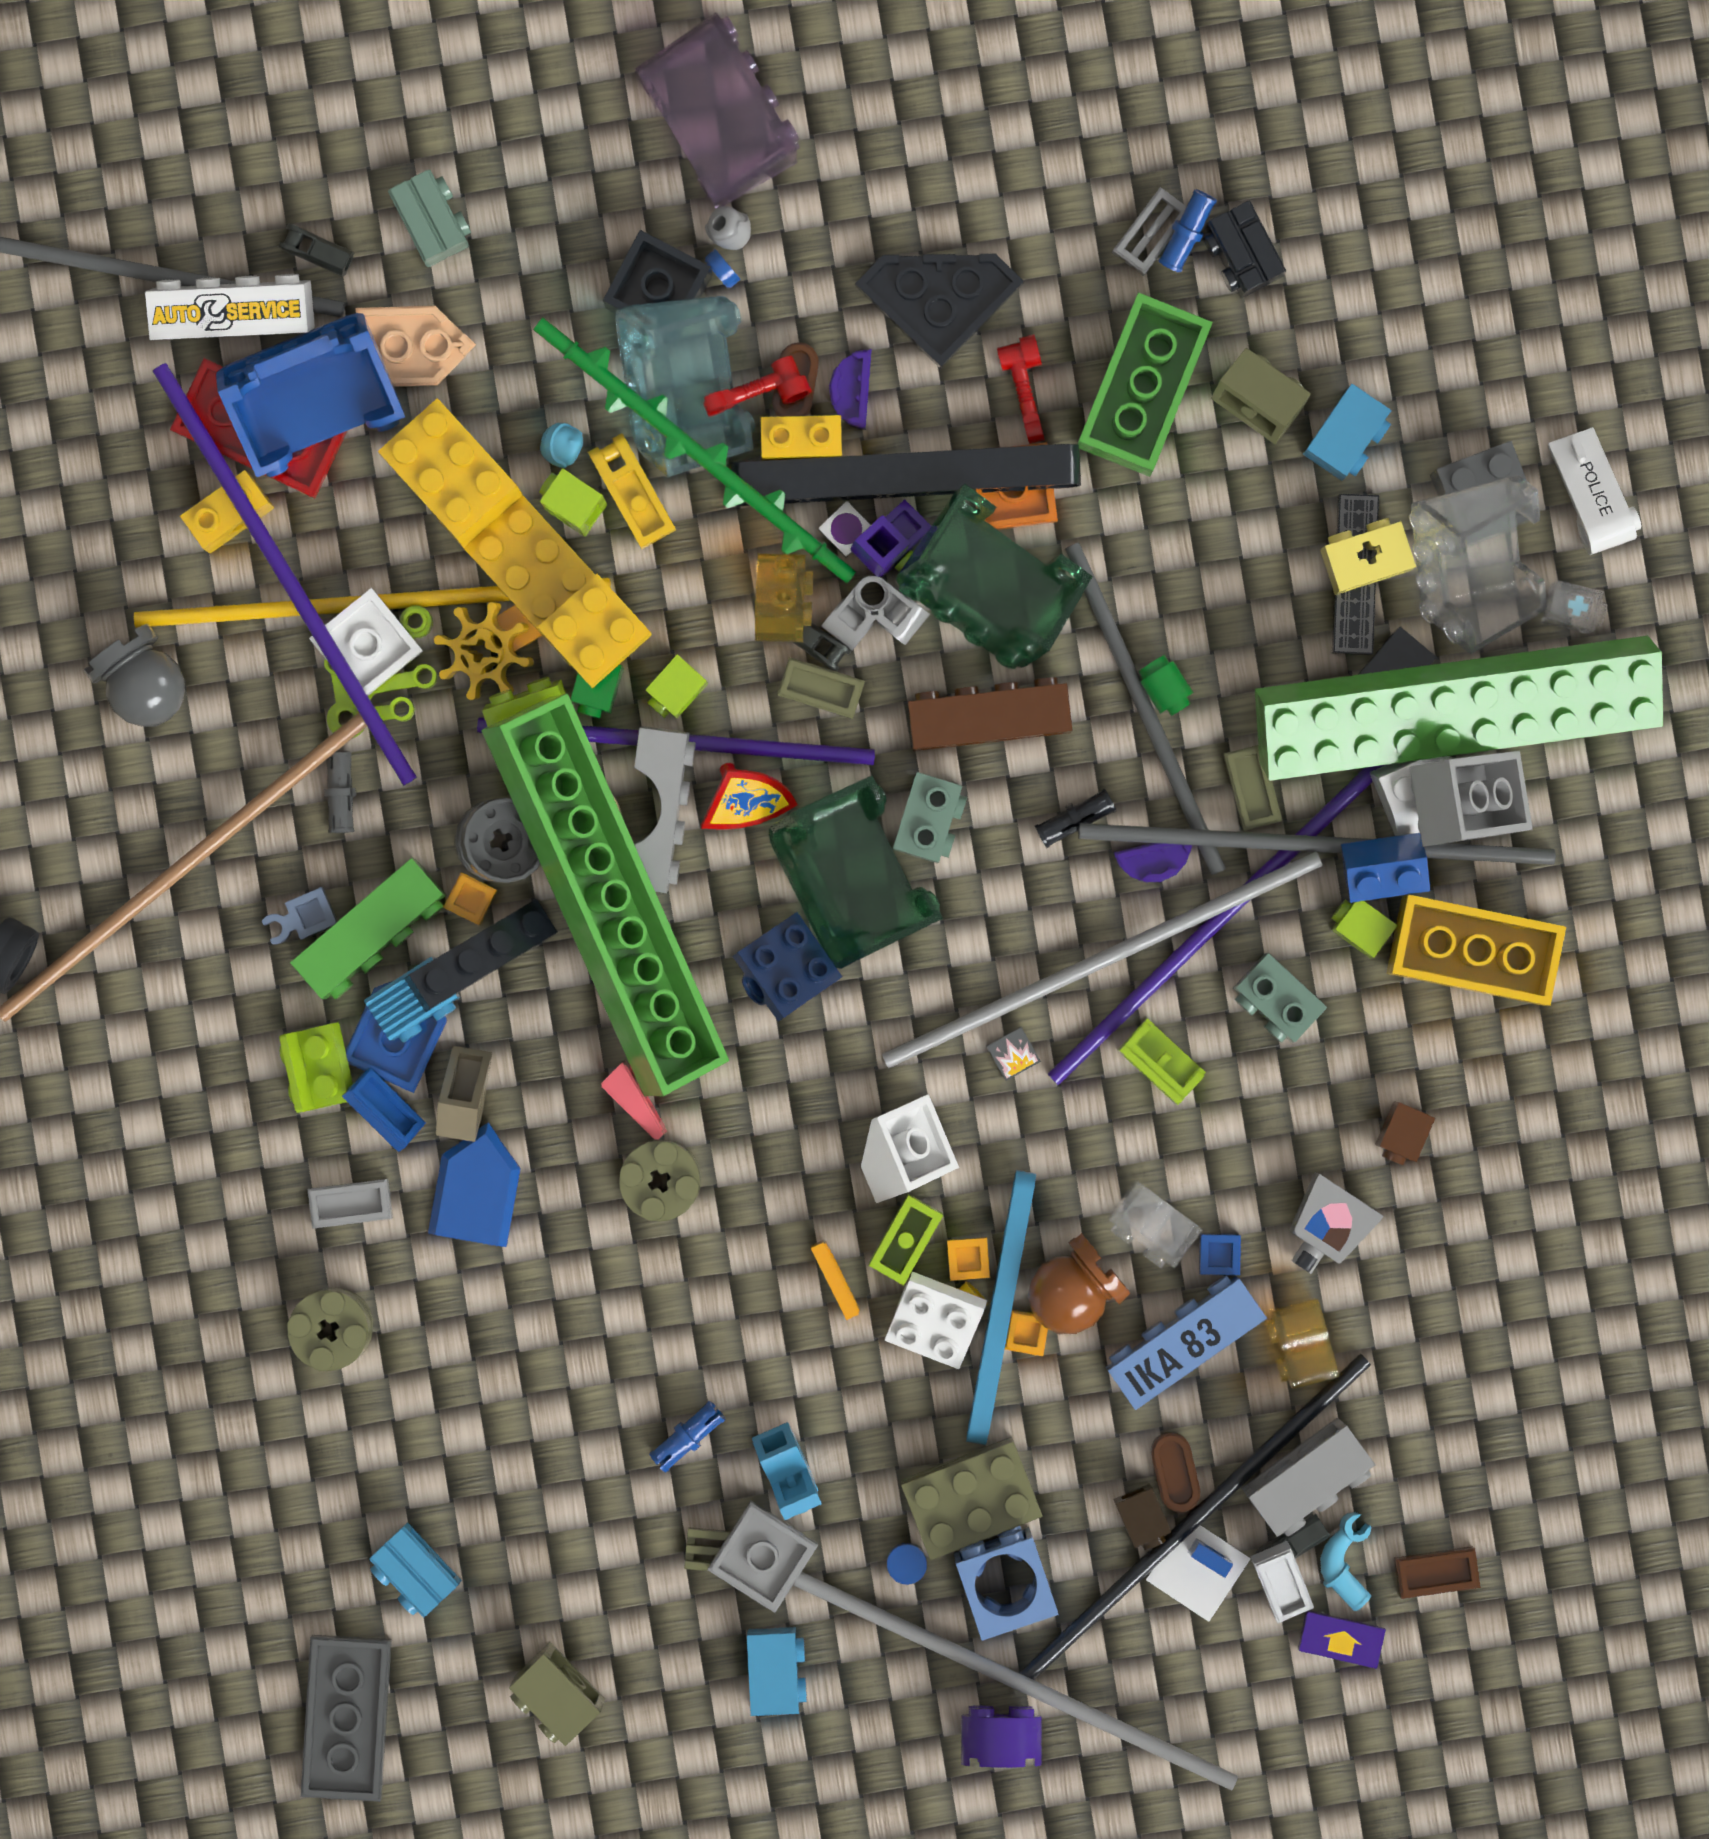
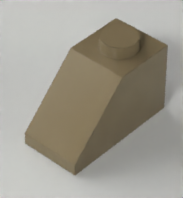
[436,1046,492,1142]

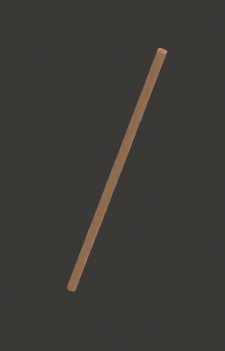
[0,712,367,1022]

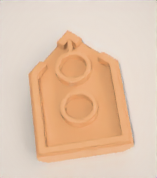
[356,306,476,387]

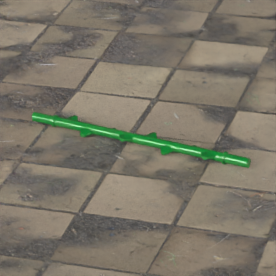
[533,317,856,584]

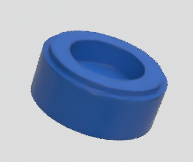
[704,249,741,288]
[887,1543,927,1585]

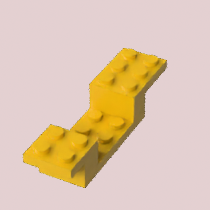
[378,398,652,688]

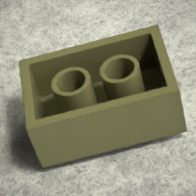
[901,1436,1043,1561]

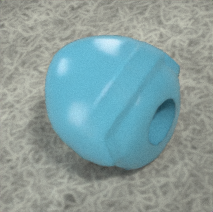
[540,423,583,468]

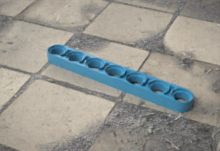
[966,1170,1036,1445]

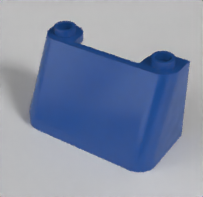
[216,313,405,477]

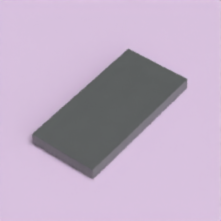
[300,1634,392,1802]

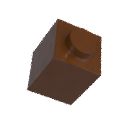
[1375,1101,1435,1166]

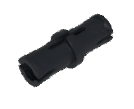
[1035,789,1117,849]

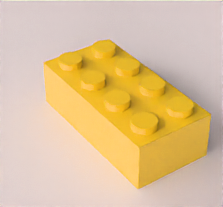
[1386,894,1566,1006]

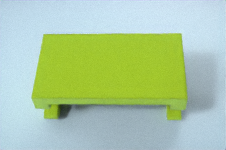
[1117,1018,1206,1105]

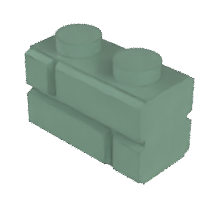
[388,170,471,267]

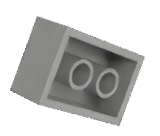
[1410,751,1533,847]
[1241,1417,1375,1537]

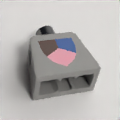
[1289,1172,1383,1274]

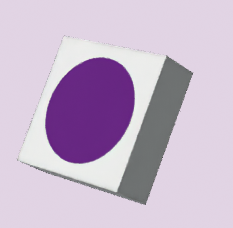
[818,501,871,558]

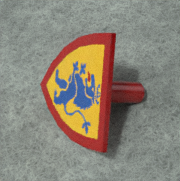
[700,763,798,830]

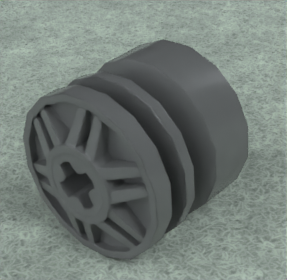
[454,798,540,883]

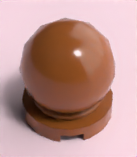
[1027,1233,1131,1335]

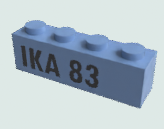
[1106,1275,1267,1410]

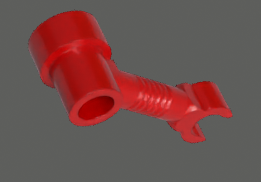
[997,334,1045,444]
[703,356,812,417]

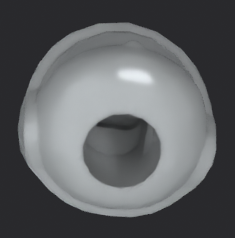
[705,206,751,250]

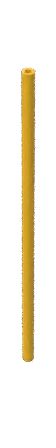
[134,578,611,628]

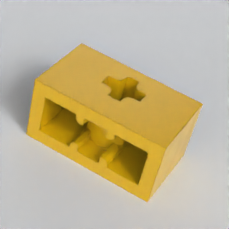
[761,415,842,461]
[180,470,275,554]

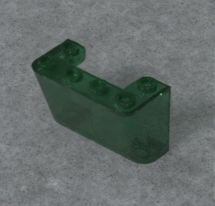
[896,484,1093,669]

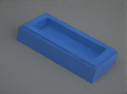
[342,1067,426,1152]

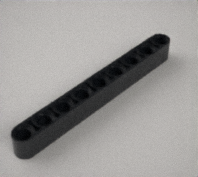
[726,444,1081,506]

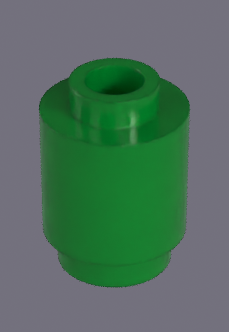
[1138,654,1194,716]

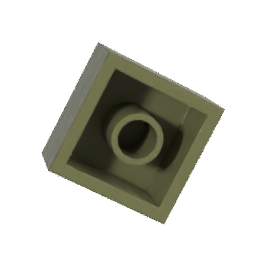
[509,1642,605,1746]

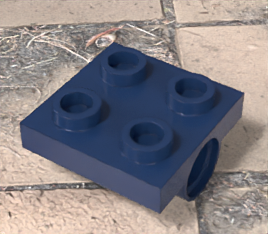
[732,912,843,1022]

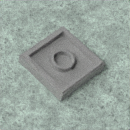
[707,1501,818,1613]

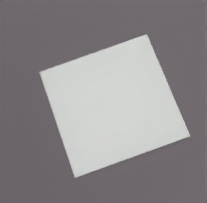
[1146,1525,1251,1622]

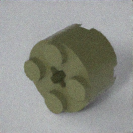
[619,1140,701,1221]
[287,1288,373,1371]

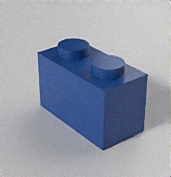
[1341,833,1430,903]

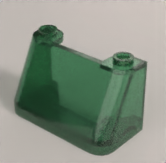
[769,775,943,969]

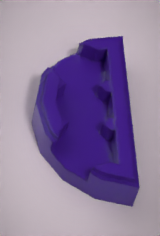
[829,349,872,430]
[1113,843,1192,883]

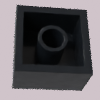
[603,230,713,345]

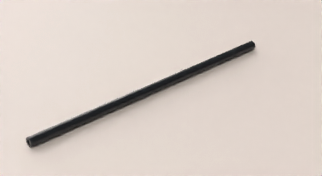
[1019,1353,1371,1680]

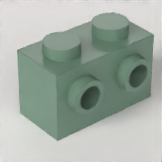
[893,772,967,864]
[1232,953,1327,1043]

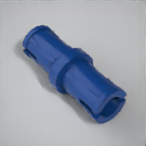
[1159,189,1217,273]
[649,1401,726,1473]

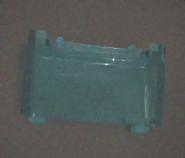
[615,296,755,477]

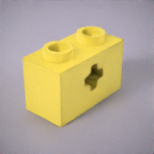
[1320,518,1416,595]

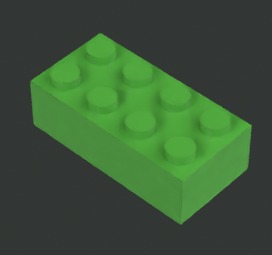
[1077,292,1213,477]

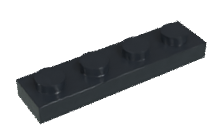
[404,899,558,1012]

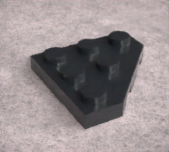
[855,253,1024,369]

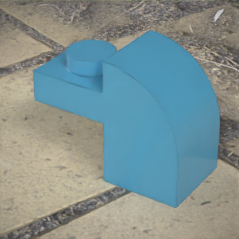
[752,1422,822,1520]

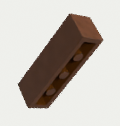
[908,677,1073,751]

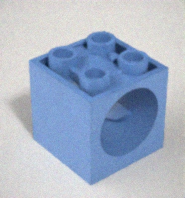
[954,1526,1059,1641]

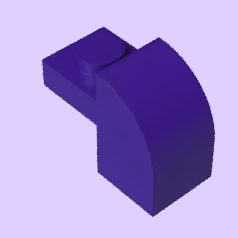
[850,499,933,578]

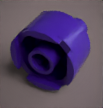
[961,1705,1042,1768]

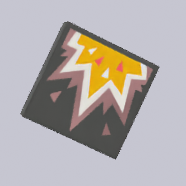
[986,1027,1041,1081]

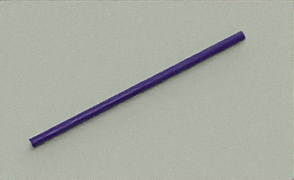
[477,717,875,765]

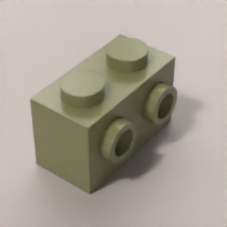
[1211,348,1311,445]

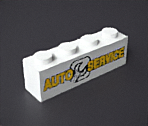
[145,274,315,340]

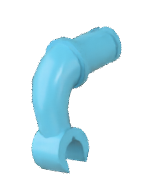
[1320,1512,1371,1611]

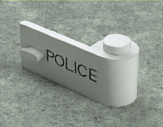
[1548,427,1641,555]

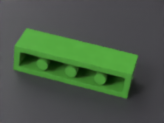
[290,858,447,1000]

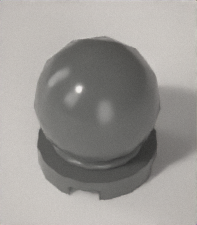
[83,624,186,727]

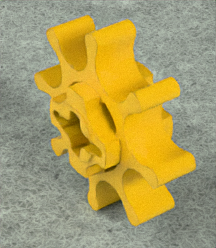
[434,602,534,700]

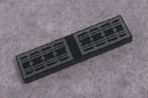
[1332,494,1379,655]

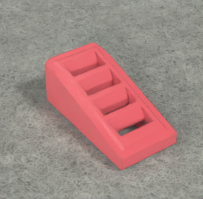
[601,1060,667,1140]

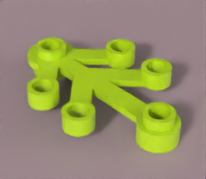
[324,605,438,739]

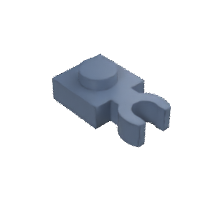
[262,887,338,944]

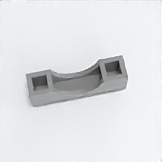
[633,726,696,893]

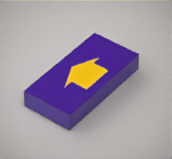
[1298,1611,1386,1669]

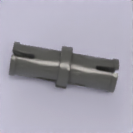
[324,752,356,833]

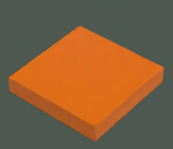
[973,442,1058,532]

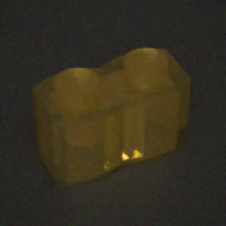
[1264,1298,1339,1389]

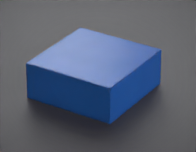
[1199,1234,1241,1275]
[1188,1538,1233,1578]

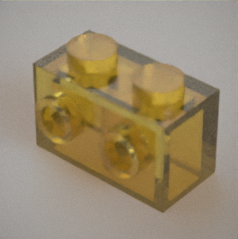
[755,553,813,642]

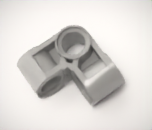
[821,576,930,651]

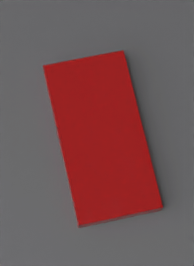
[170,358,347,499]

